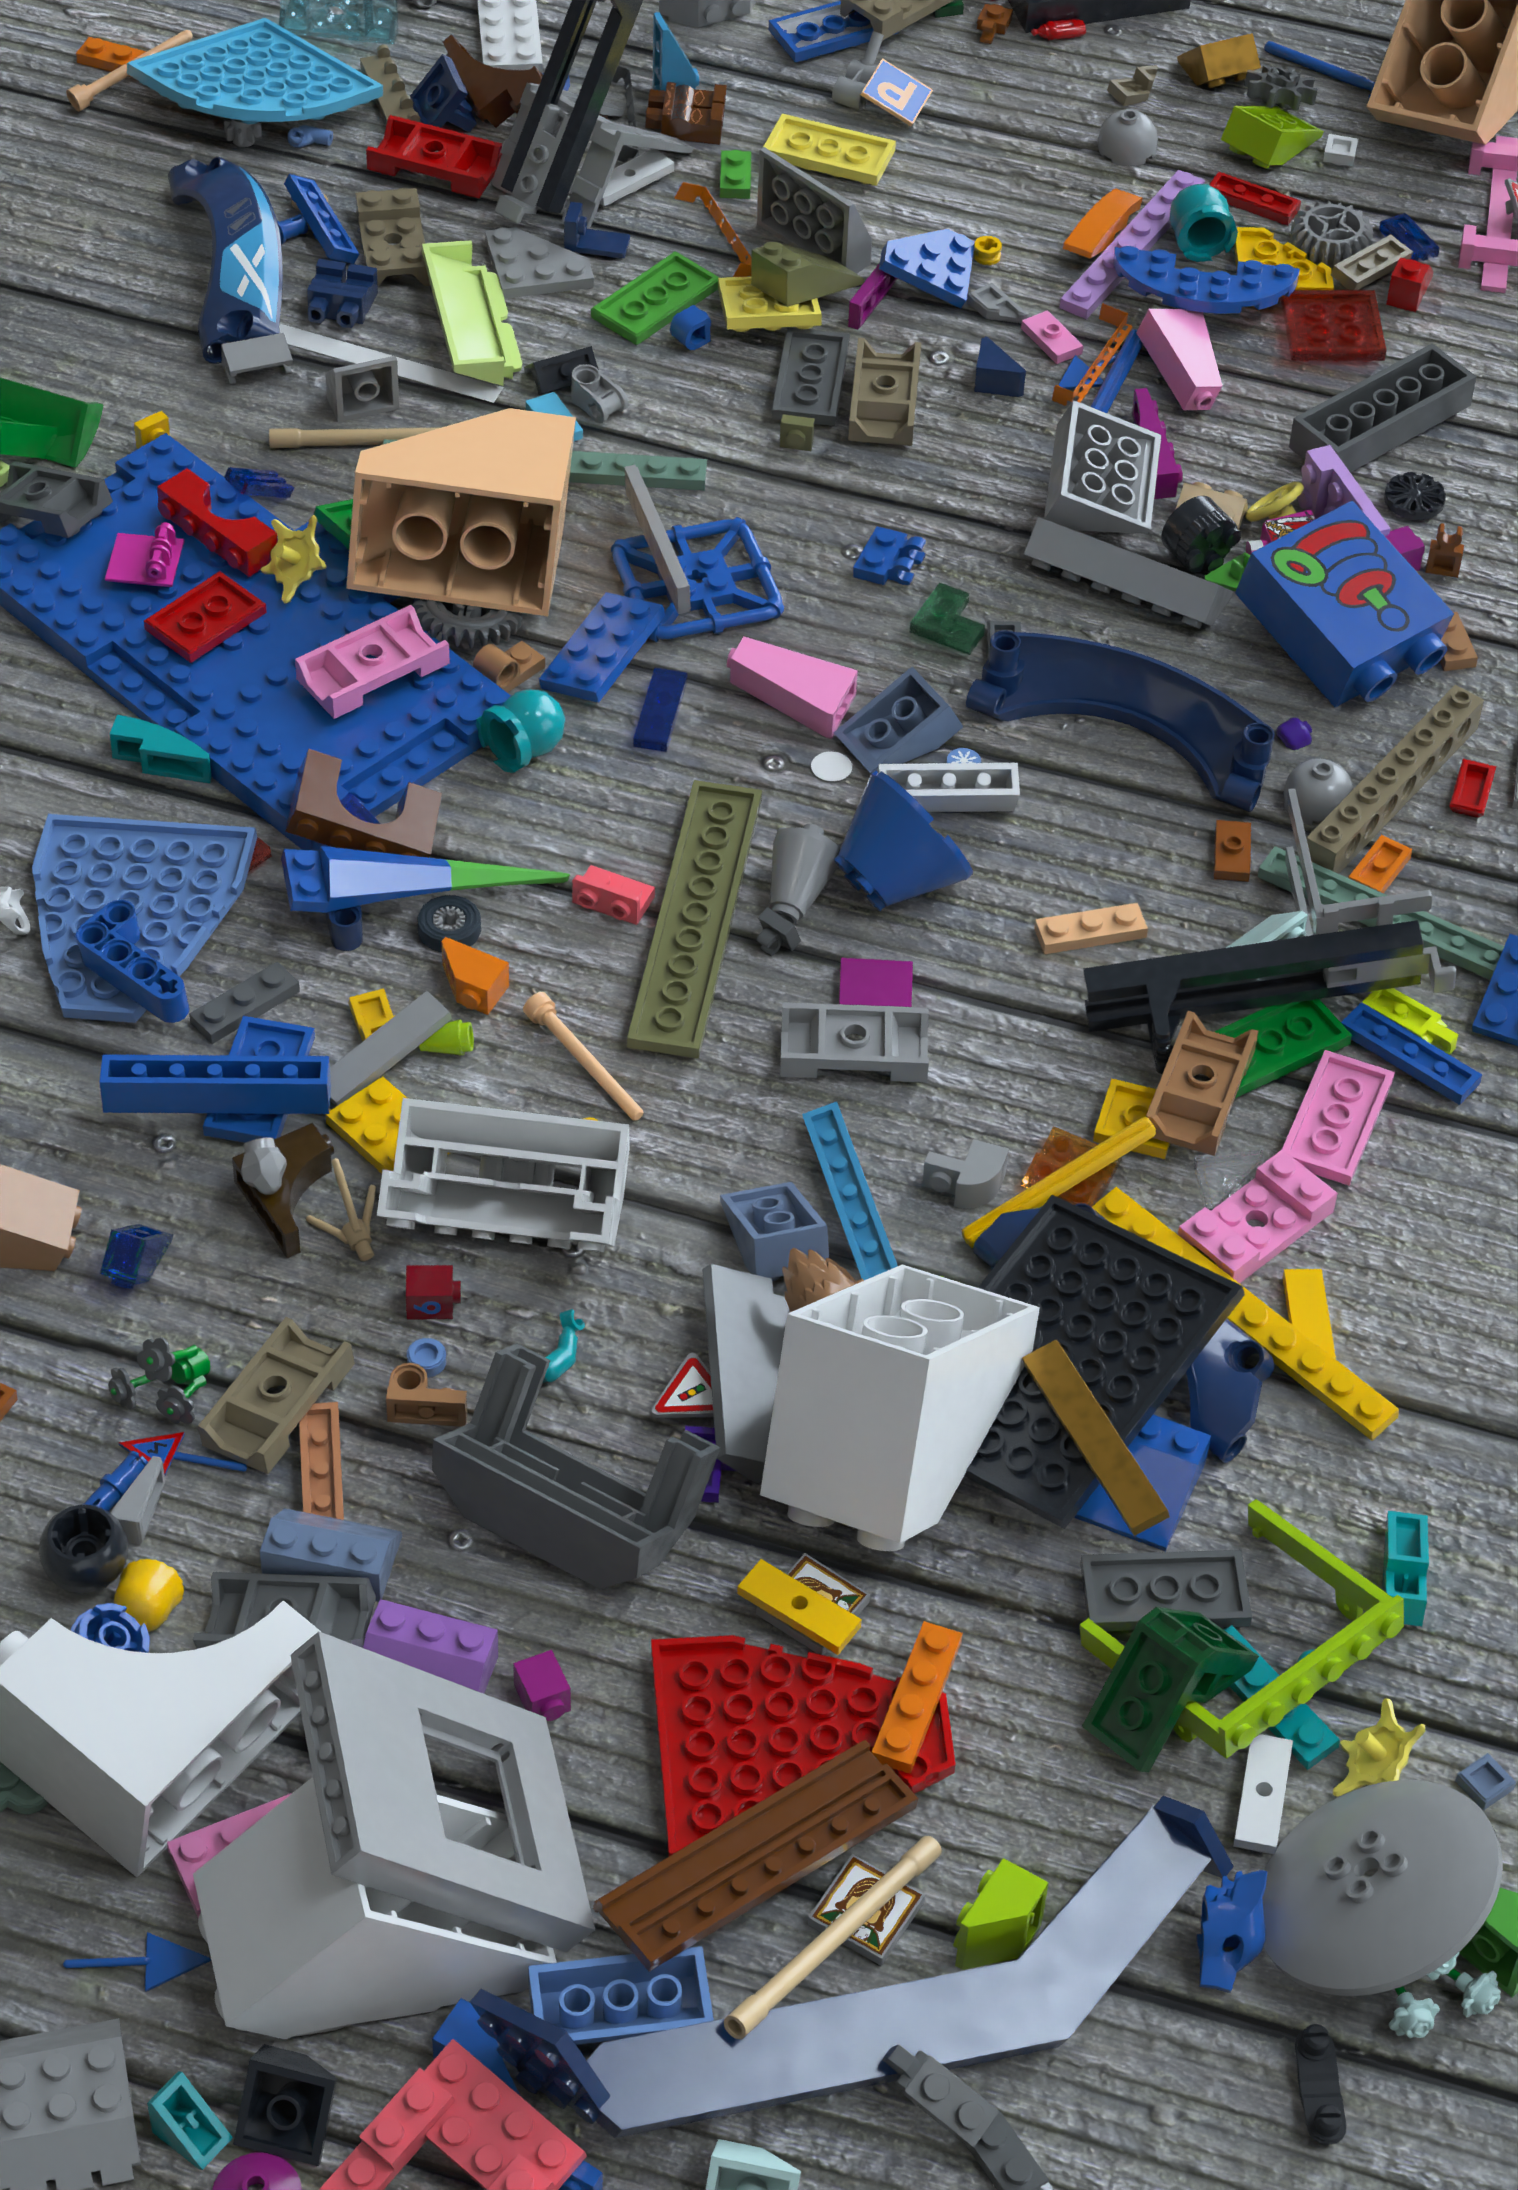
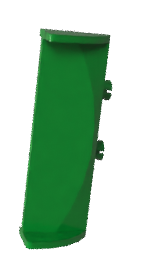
[0,377,104,468]

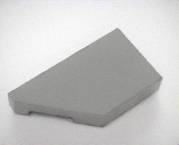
[967,283,1028,323]

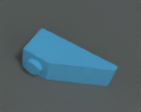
[652,12,699,91]

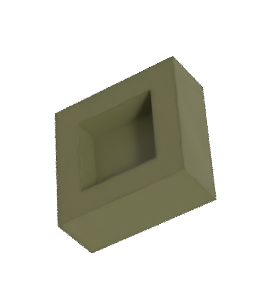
[780,414,815,451]

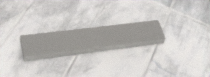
[624,465,691,614]

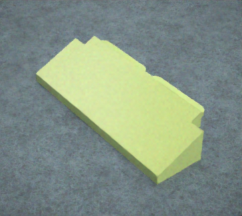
[422,240,522,386]

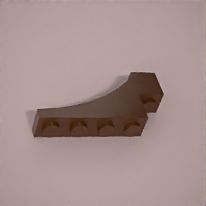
[443,34,543,128]

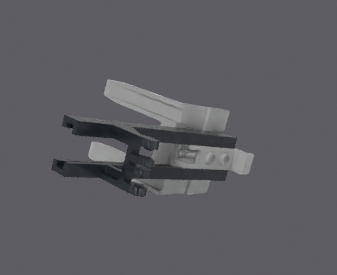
[491,0,694,229]

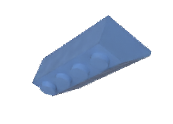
[528,1946,714,2045]

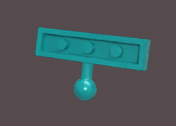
[1224,1625,1340,1770]

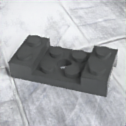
[0,461,113,538]
[193,1572,376,1649]

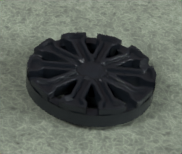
[1384,472,1446,520]

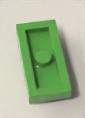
[720,150,751,199]

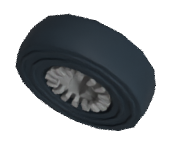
[417,895,481,952]

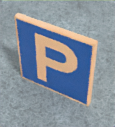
[860,59,933,126]

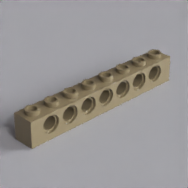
[1306,685,1484,874]

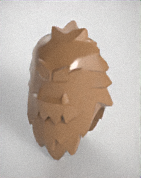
[782,1248,864,1312]

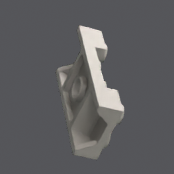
[780,1002,929,1082]

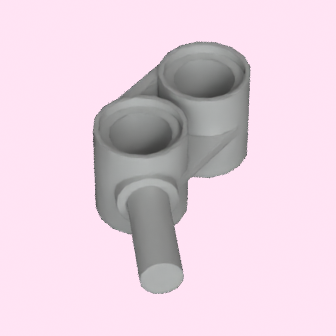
[832,31,884,110]

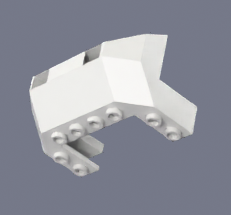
[377,1098,630,1252]

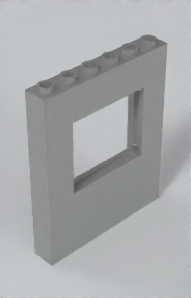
[290,1631,595,1952]

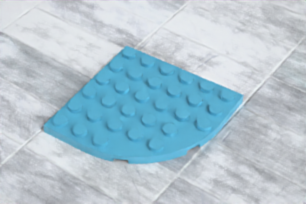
[127,18,383,124]

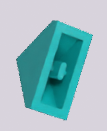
[147,2071,233,2170]

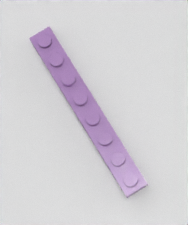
[1059,170,1205,320]

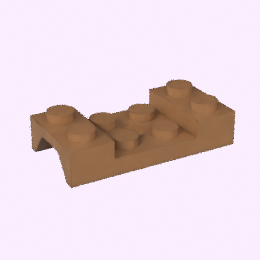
[1146,1011,1259,1156]

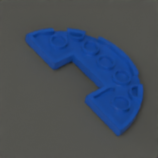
[1113,246,1300,314]

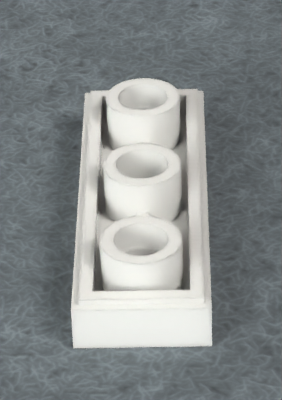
[600,149,674,207]
[1233,1734,1293,1854]

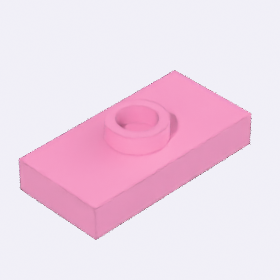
[1021,310,1083,364]

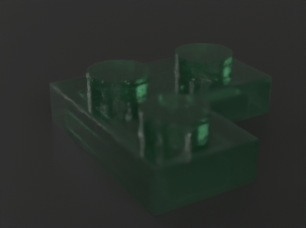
[909,582,985,655]

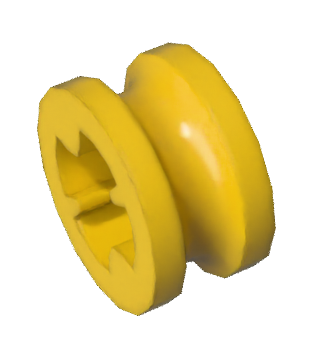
[974,236,1002,265]

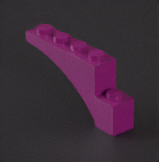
[1132,388,1183,499]

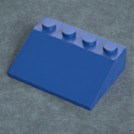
[1074,1414,1211,1552]

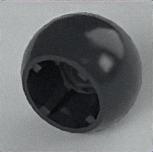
[39,1504,129,1594]

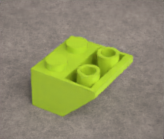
[953,1858,1049,1970]

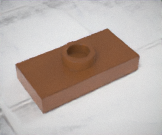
[1214,820,1251,882]

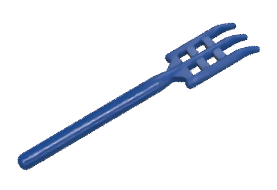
[1264,41,1375,99]

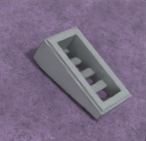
[111,1456,165,1545]

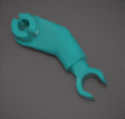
[542,1309,585,1384]

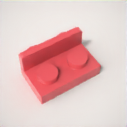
[572,865,655,925]

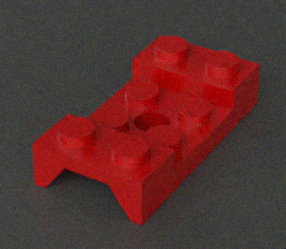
[366,115,502,198]

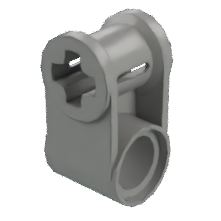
[571,364,628,423]

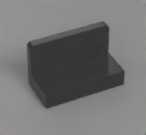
[524,346,599,395]

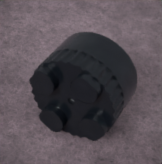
[1161,496,1241,573]

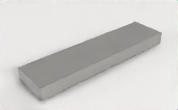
[330,991,452,1106]

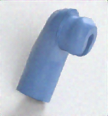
[288,125,333,148]

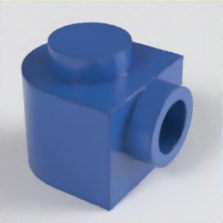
[670,305,711,350]

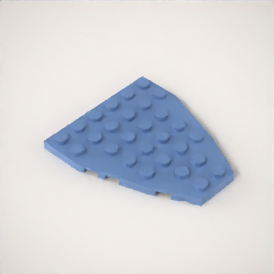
[32,814,257,1023]

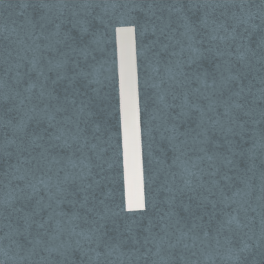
[279,324,504,403]

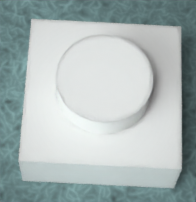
[1323,134,1358,166]

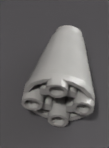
[769,824,841,925]

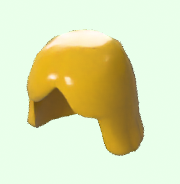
[114,1559,184,1632]

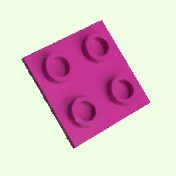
[105,522,184,587]

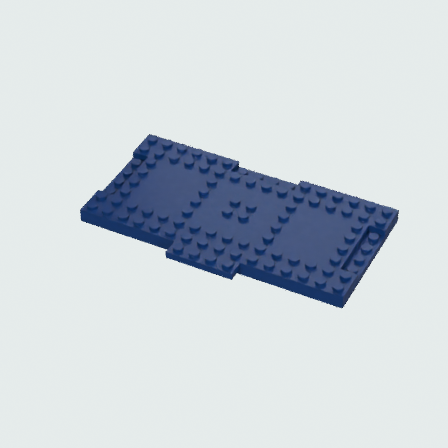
[0,433,511,851]

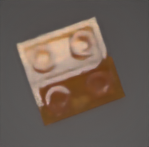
[1021,1126,1122,1207]

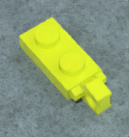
[1362,988,1458,1055]

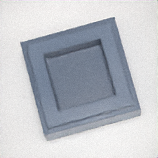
[1455,1753,1516,1811]

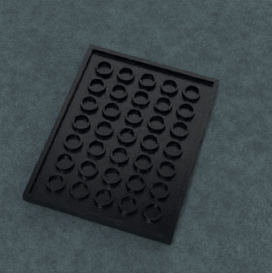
[964,1195,1245,1529]

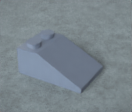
[833,666,963,774]
[720,1182,829,1281]

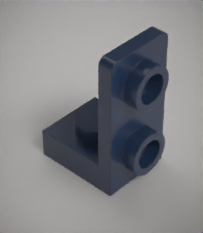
[564,202,630,258]

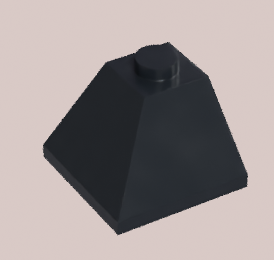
[233,2044,337,2166]

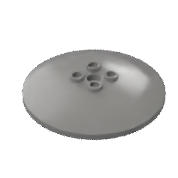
[1262,1780,1503,1996]

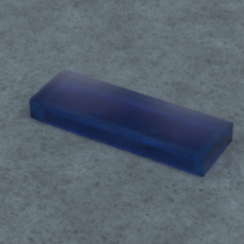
[633,668,688,752]

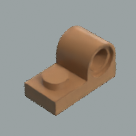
[473,641,545,693]
[386,1363,467,1427]

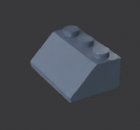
[260,1508,402,1602]

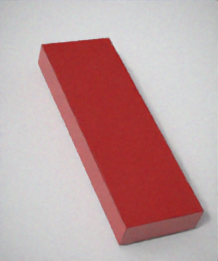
[1209,172,1301,226]

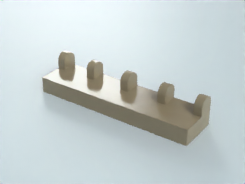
[360,44,420,125]

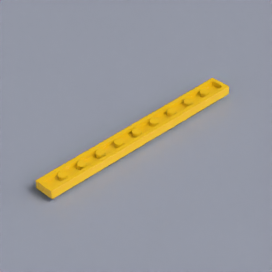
[1092,1187,1399,1441]

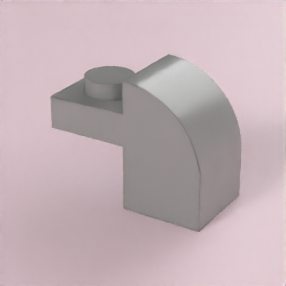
[922,1139,1009,1208]

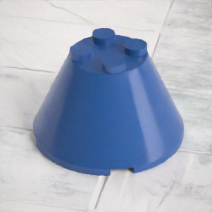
[833,770,973,911]

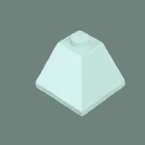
[706,2139,801,2190]

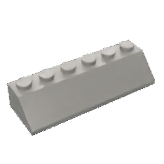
[1024,517,1233,629]

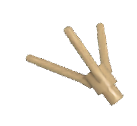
[306,1158,376,1261]

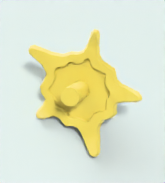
[261,515,326,604]
[1333,1698,1425,1797]

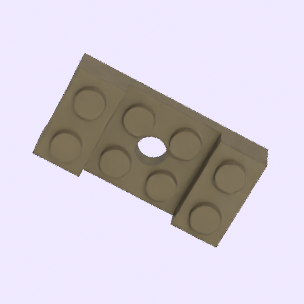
[840,0,953,41]
[355,188,431,286]
[848,337,921,446]
[198,1317,355,1474]

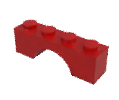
[157,468,278,577]

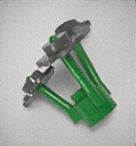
[108,1338,211,1424]

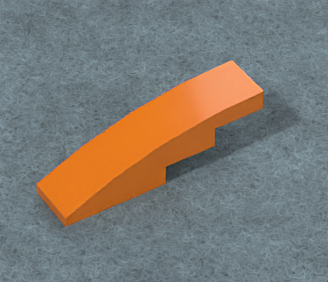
[1062,188,1143,259]

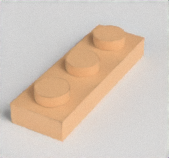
[1034,903,1148,955]

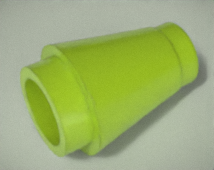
[419,1019,474,1056]

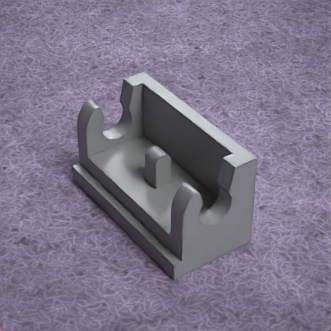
[221,333,293,384]

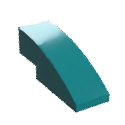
[110,715,212,784]
[1382,1511,1429,1627]

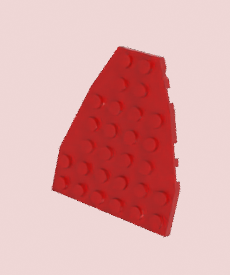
[651,1635,956,1857]

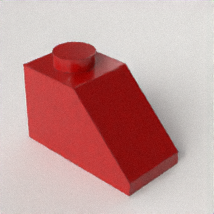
[1386,257,1434,313]

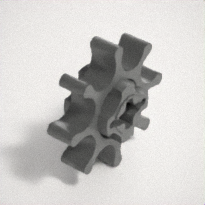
[1244,64,1318,111]

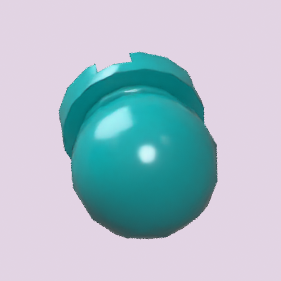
[1169,184,1238,262]
[476,689,565,773]

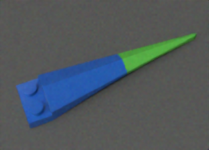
[281,846,570,913]

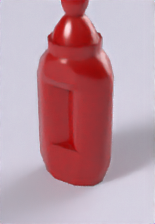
[1031,19,1086,40]

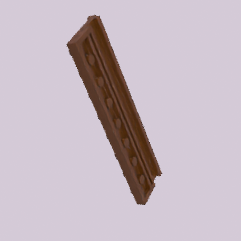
[593,1740,919,1972]

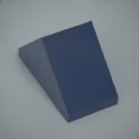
[974,336,1026,397]

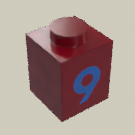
[406,1265,461,1320]

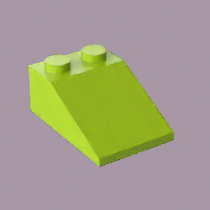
[1220,106,1324,168]

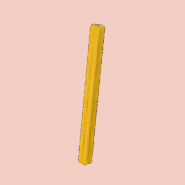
[962,1117,1156,1248]

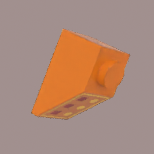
[442,937,509,1015]

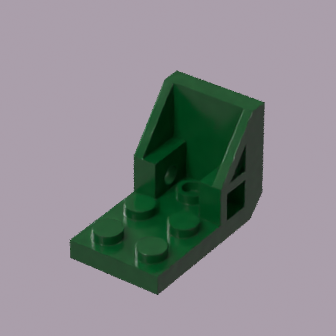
[1082,1607,1259,1772]

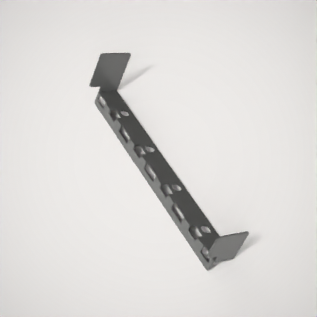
[612,65,639,163]

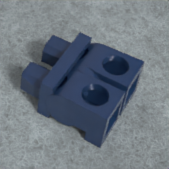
[307,259,378,328]

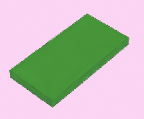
[591,251,719,345]

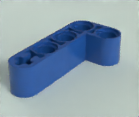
[76,899,190,1023]

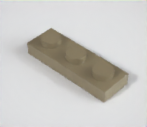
[1331,234,1413,292]

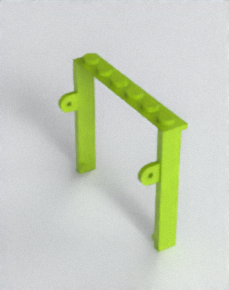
[1080,1499,1404,1759]

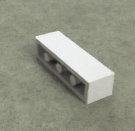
[877,763,1020,812]

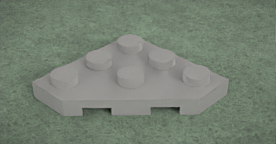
[485,227,594,299]

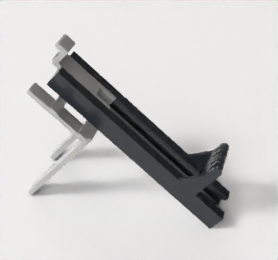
[1083,788,1456,1074]

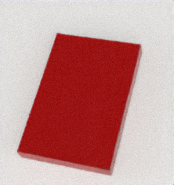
[144,571,267,663]

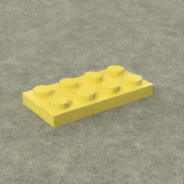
[763,114,896,186]

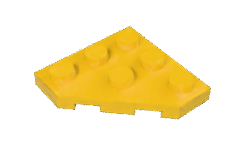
[1233,227,1334,298]

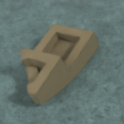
[1107,65,1158,106]

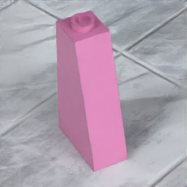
[1137,309,1222,410]
[727,636,858,739]

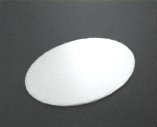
[811,752,852,781]

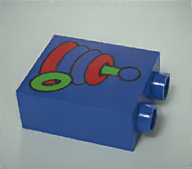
[1235,500,1454,708]

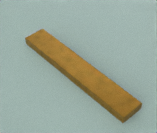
[1022,1339,1170,1536]

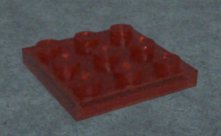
[1281,290,1387,362]

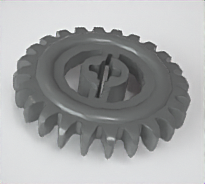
[412,598,522,649]

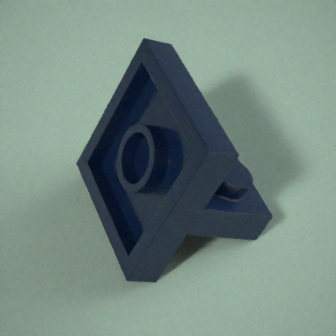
[410,54,477,132]

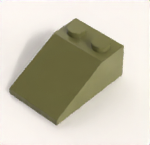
[751,242,864,307]

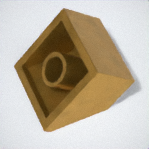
[1177,33,1261,89]

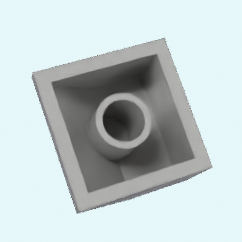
[325,356,399,422]

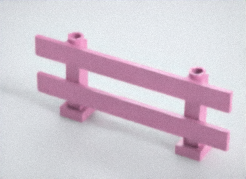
[1458,136,1518,293]

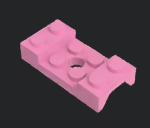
[295,605,450,719]
[1178,1149,1338,1283]

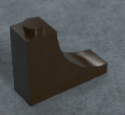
[232,1123,334,1258]

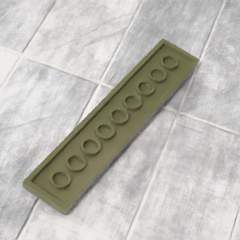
[627,780,762,1059]

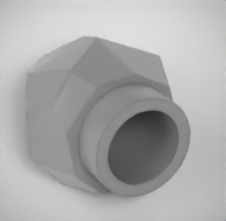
[241,1138,287,1195]

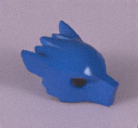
[1196,1870,1268,1993]

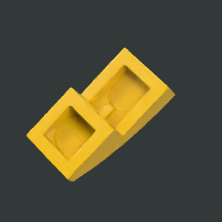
[348,988,395,1041]

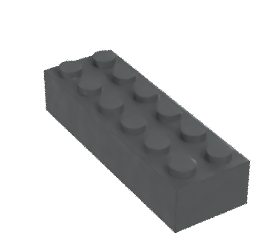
[1289,343,1477,472]

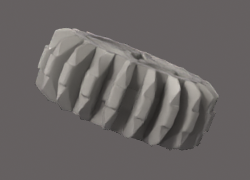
[1290,201,1374,268]

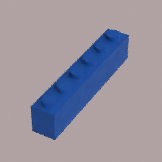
[99,1055,331,1114]

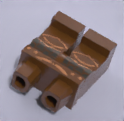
[645,82,727,145]

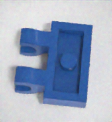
[853,526,926,585]

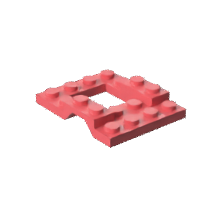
[319,2039,587,2190]

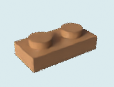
[1440,612,1478,671]

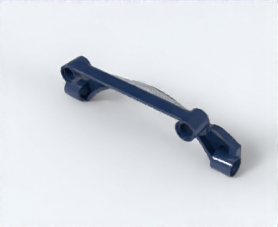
[973,1203,1274,1463]

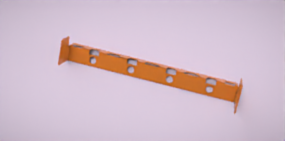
[674,182,751,277]
[1052,303,1133,406]

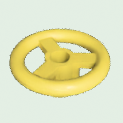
[1246,482,1304,522]

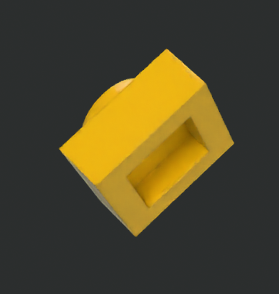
[134,411,170,449]

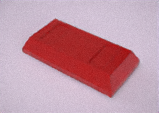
[1449,759,1497,818]

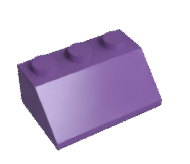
[363,1599,498,1694]

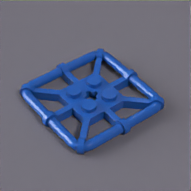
[611,517,784,642]

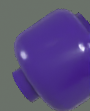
[1276,717,1312,750]

